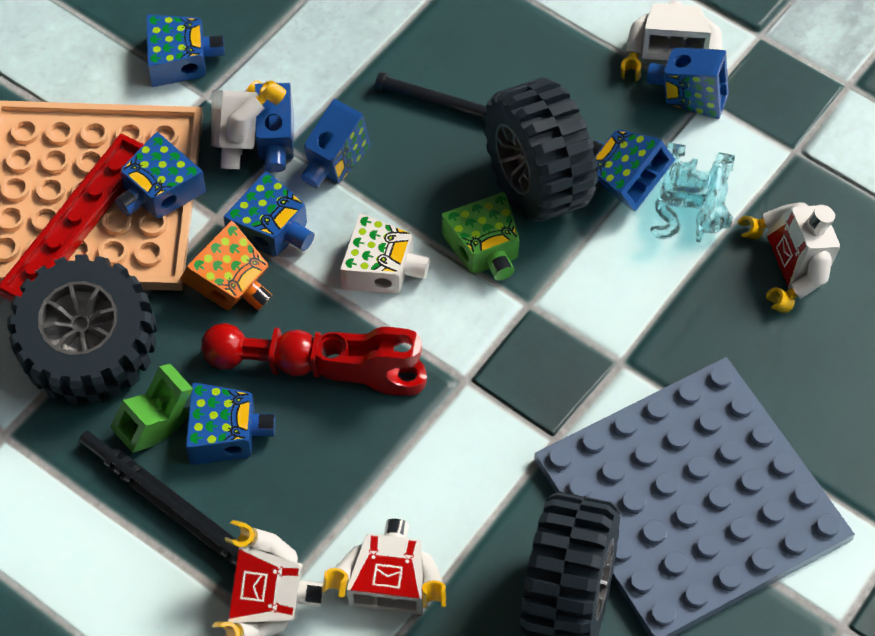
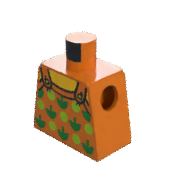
[180,221,273,311]

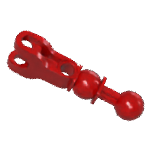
[201,323,427,396]

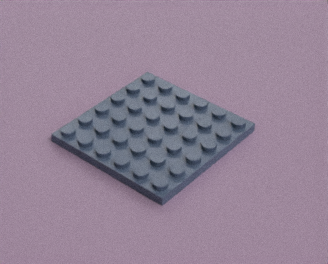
[534,357,855,636]

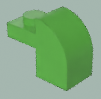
[110,364,193,453]

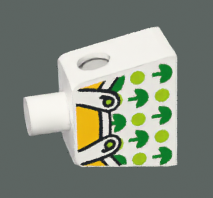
[340,214,430,294]

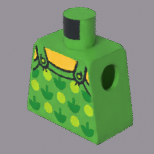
[442,192,519,281]

